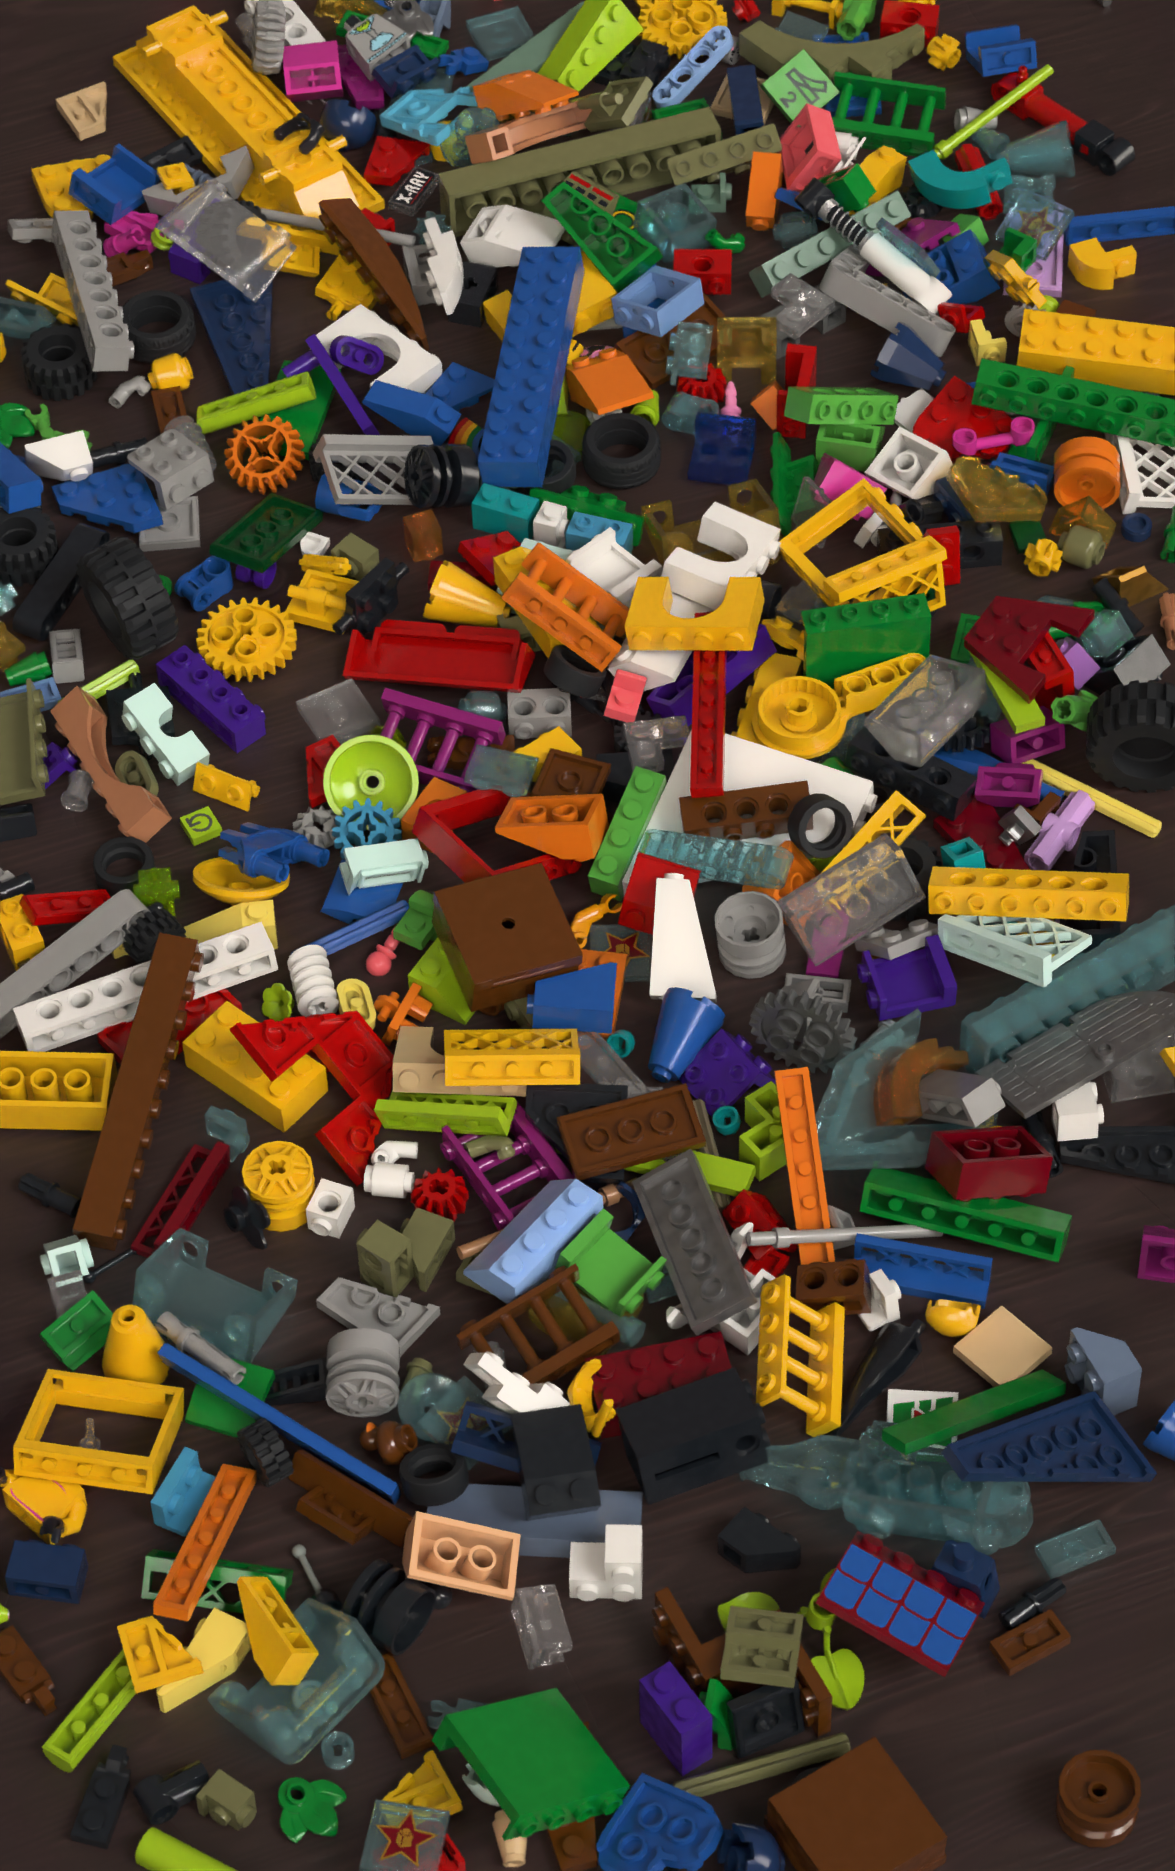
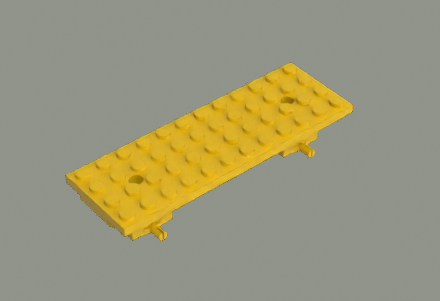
[112,5,385,235]

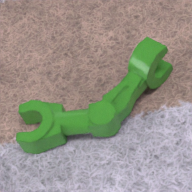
[25,404,92,450]

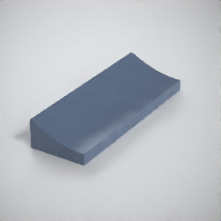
[427,1484,643,1558]

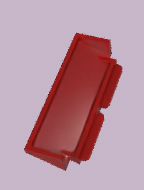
[343,620,536,693]

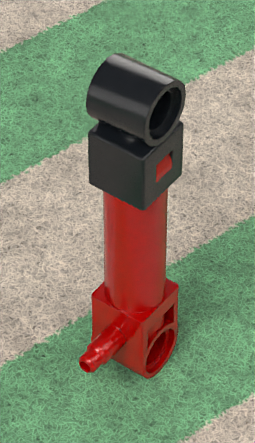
[991,66,1135,176]

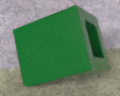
[999,227,1037,272]

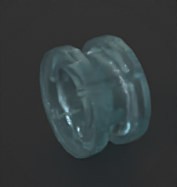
[321,1731,355,1770]

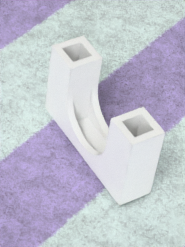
[310,304,442,394]
[661,502,781,610]

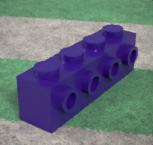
[156,645,266,754]

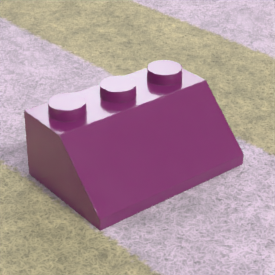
[1137,1225,1175,1283]

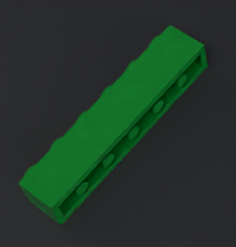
[860,1165,1072,1263]

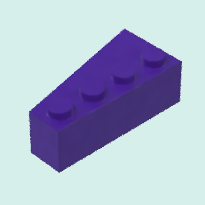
[646,624,777,732]

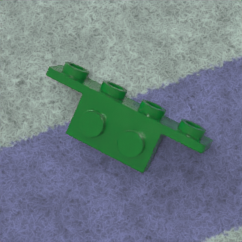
[770,432,819,537]
[529,485,645,546]

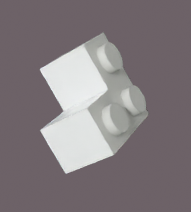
[569,1524,643,1602]

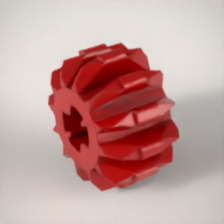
[677,362,727,411]
[411,1166,469,1222]

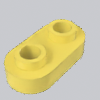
[336,979,376,1030]

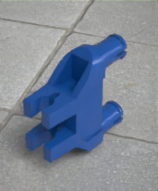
[218,822,330,883]

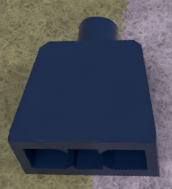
[931,1540,1000,1619]

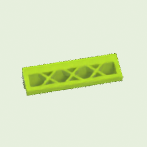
[374,1090,518,1137]

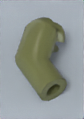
[464,1135,515,1160]

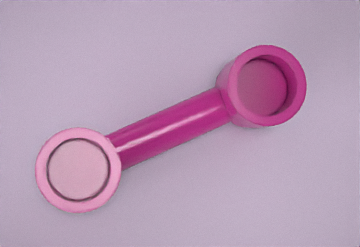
[953,416,1035,455]

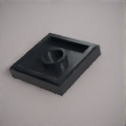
[726,1679,805,1759]

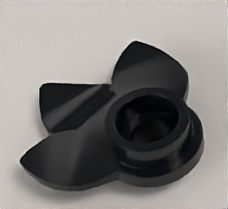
[223,1186,270,1250]

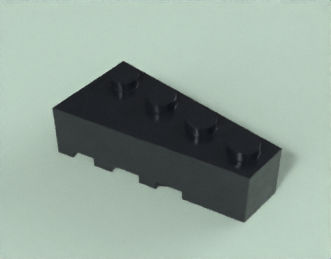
[1059,830,1122,959]

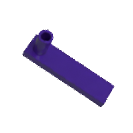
[282,334,380,435]

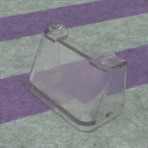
[155,179,297,303]

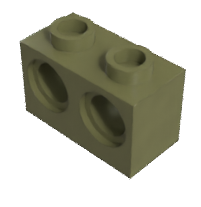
[356,1220,414,1298]

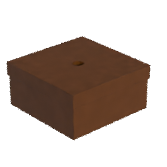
[432,863,583,1012]
[764,1736,947,1871]

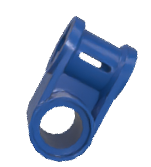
[174,555,234,611]

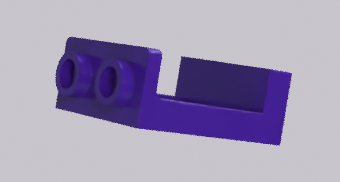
[857,935,957,1021]

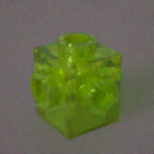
[133,867,180,916]

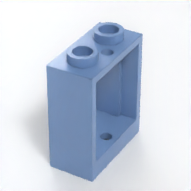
[611,265,704,337]

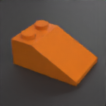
[565,348,654,415]
[495,794,609,862]

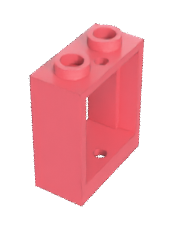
[779,103,842,192]

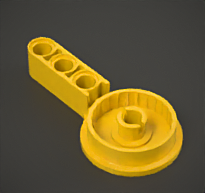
[751,653,928,759]

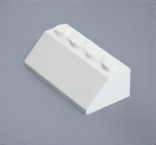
[608,591,714,692]

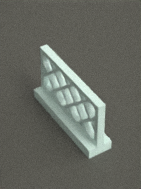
[938,914,1092,987]

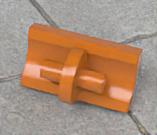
[374,982,433,1046]

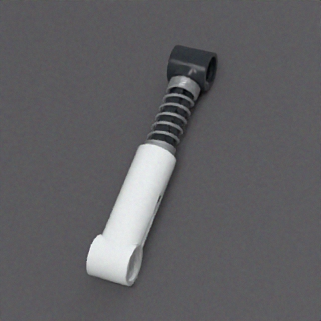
[794,178,952,314]

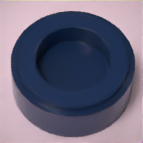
[1121,513,1152,542]

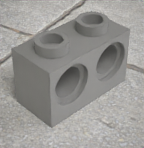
[507,688,572,739]

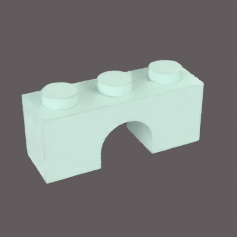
[122,683,210,786]

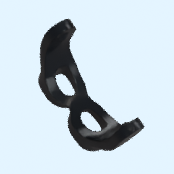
[274,112,326,155]

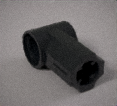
[887,497,944,528]
[133,1760,210,1825]

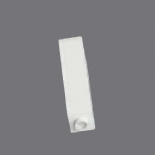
[649,873,717,1003]

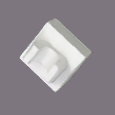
[854,513,888,548]

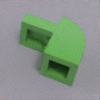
[393,890,438,950]

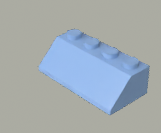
[463,1179,603,1304]

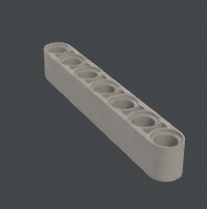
[0,889,151,1039]

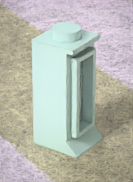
[339,838,429,896]

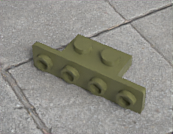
[667,124,782,186]

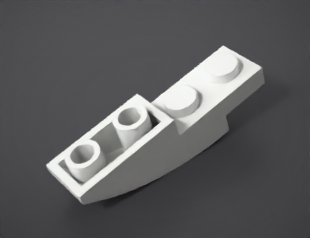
[422,217,464,315]
[463,1351,570,1414]

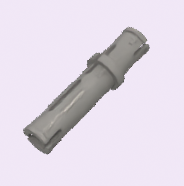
[155,1311,246,1385]

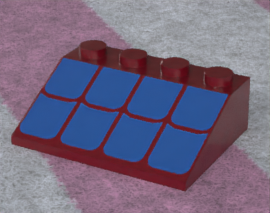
[816,1531,985,1677]

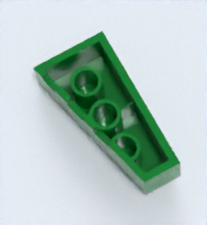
[541,181,664,293]

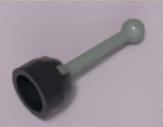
[292,1544,342,1620]

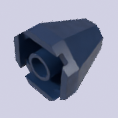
[870,322,947,390]

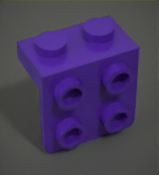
[679,1028,776,1117]

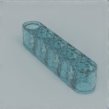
[639,829,794,889]

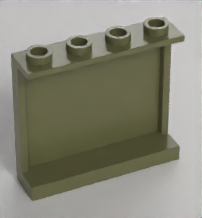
[0,678,49,806]

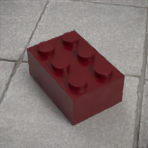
[925,1125,1053,1202]

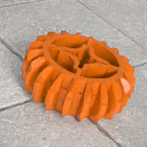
[224,414,305,495]

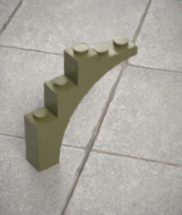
[739,20,925,85]

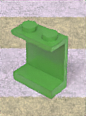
[555,1208,667,1320]

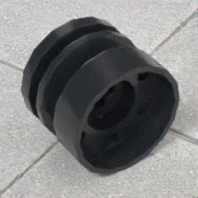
[404,444,480,509]
[341,1558,436,1656]

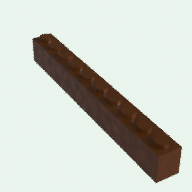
[73,932,204,1251]

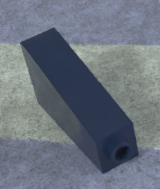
[727,65,764,136]

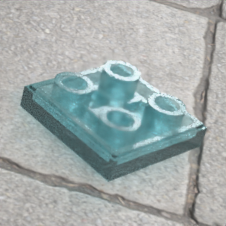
[464,744,539,797]

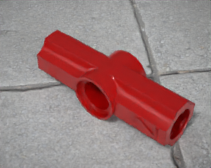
[954,143,1003,220]

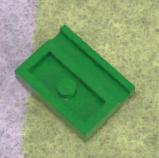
[39,1290,113,1372]

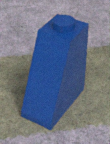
[527,962,617,1034]

